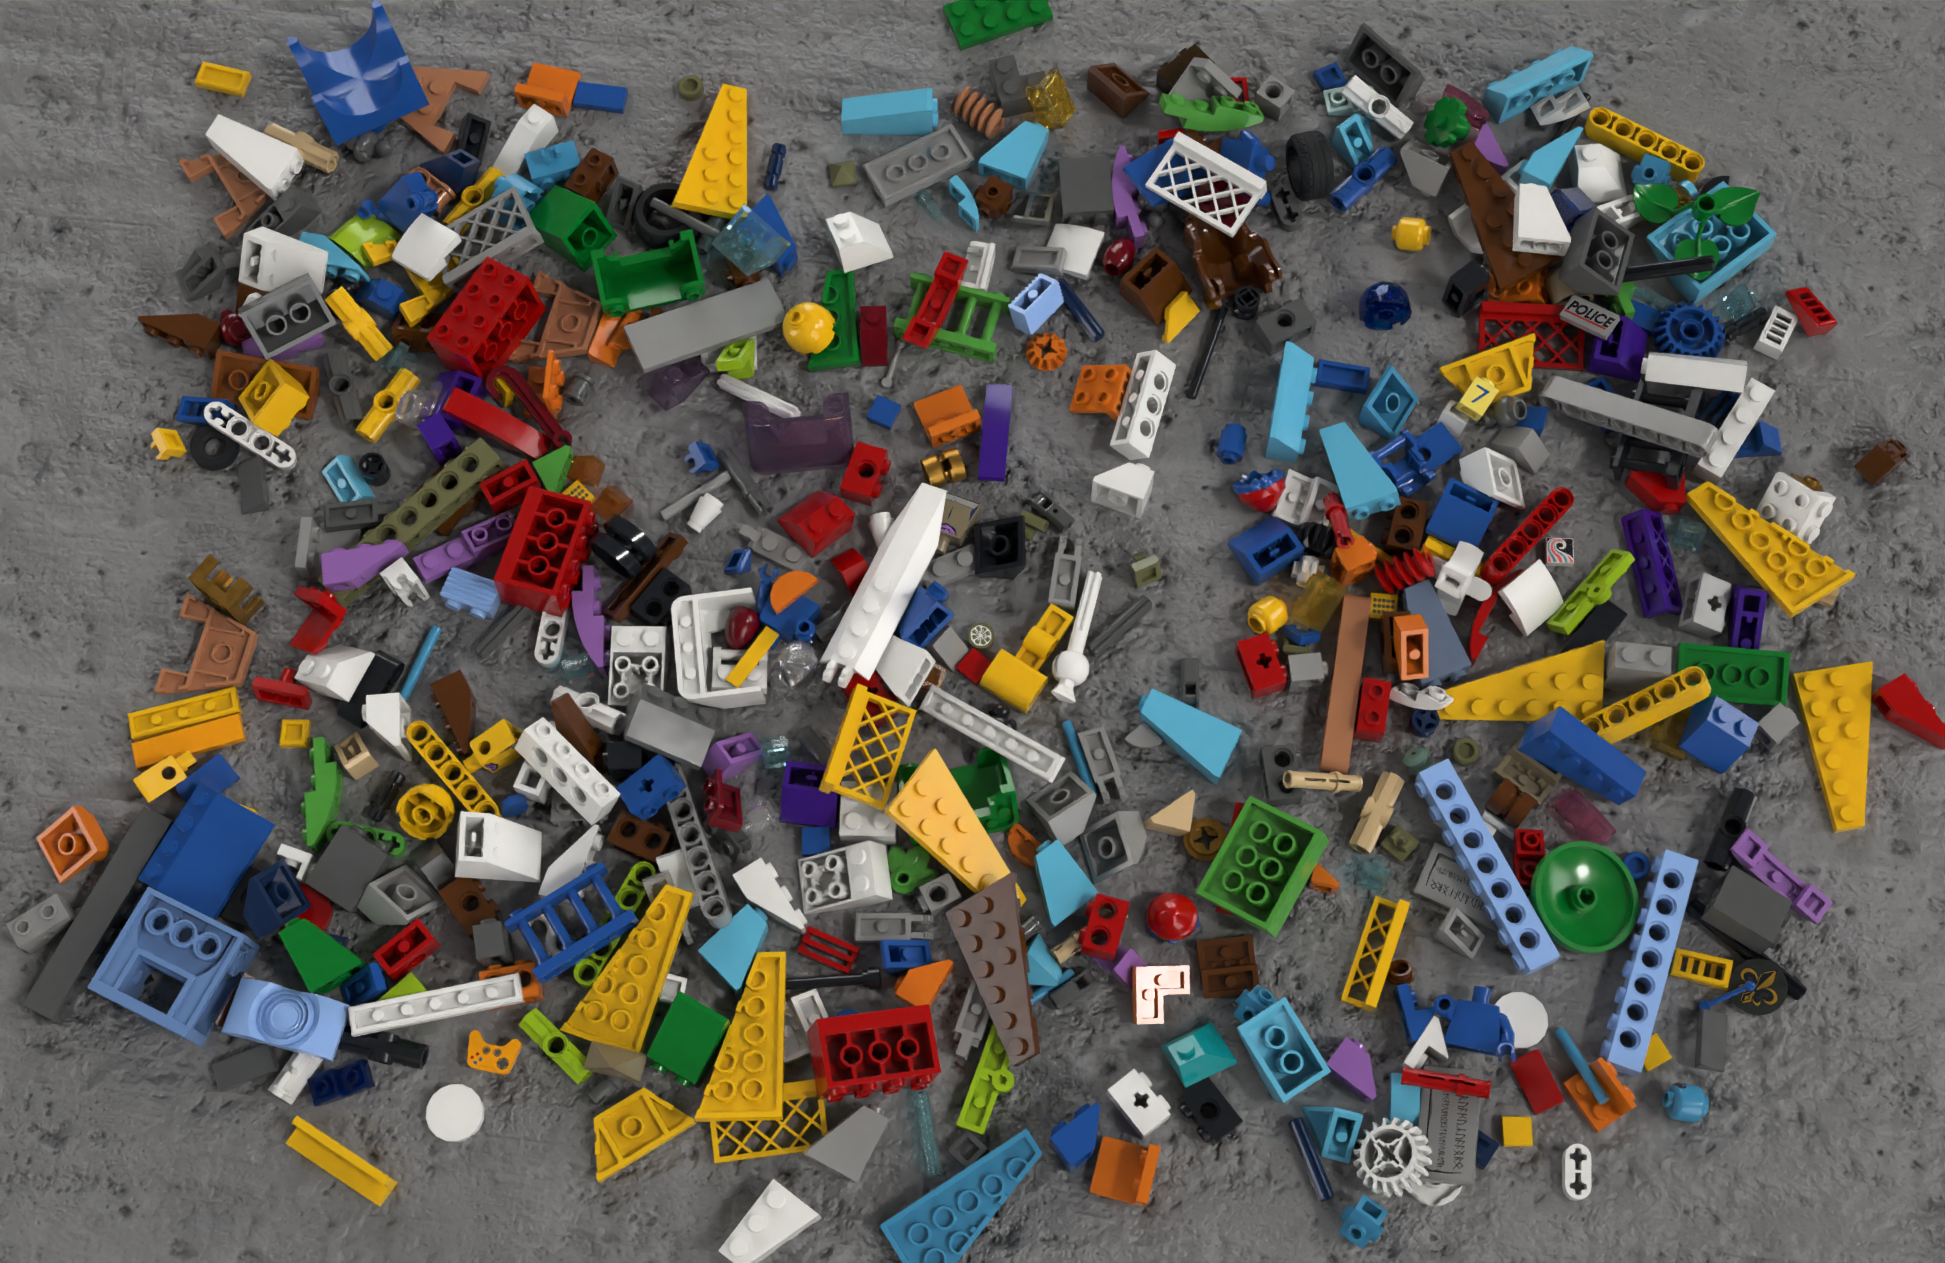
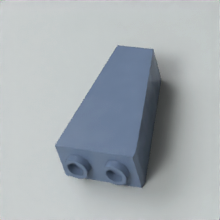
[1401,579,1472,691]

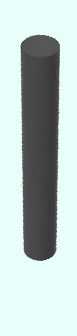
[650,197,721,241]

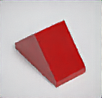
[830,548,869,599]

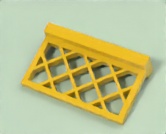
[819,684,917,811]
[710,1079,828,1163]

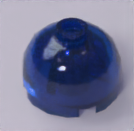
[1358,281,1412,331]

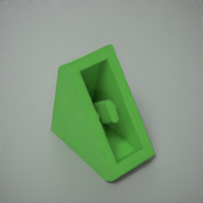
[532,445,575,493]

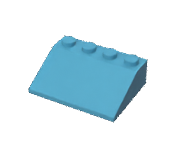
[1646,181,1777,305]

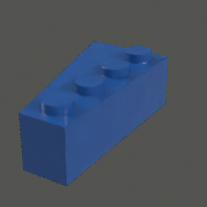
[1517,706,1646,805]

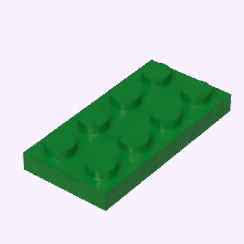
[943,0,1053,50]
[1673,643,1790,707]

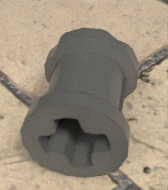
[562,372,595,406]

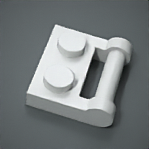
[712,647,768,694]

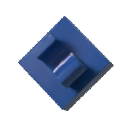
[684,441,720,474]

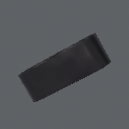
[1560,600,1628,654]
[337,650,405,729]

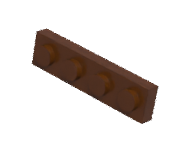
[602,532,688,623]

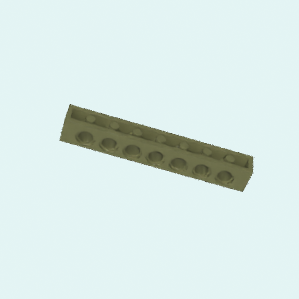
[317,437,507,609]

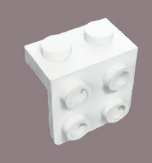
[1756,472,1836,544]

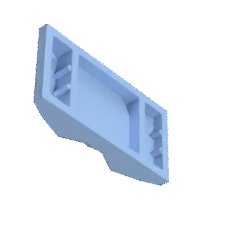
[221,977,351,1062]

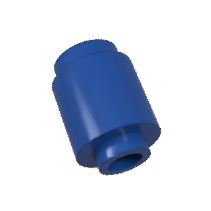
[1216,423,1247,465]

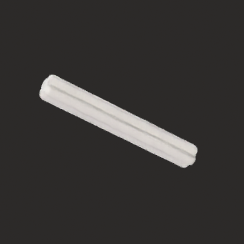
[717,374,801,422]

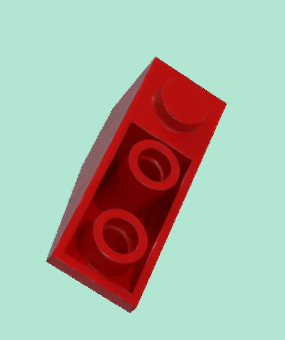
[1871,673,1945,750]

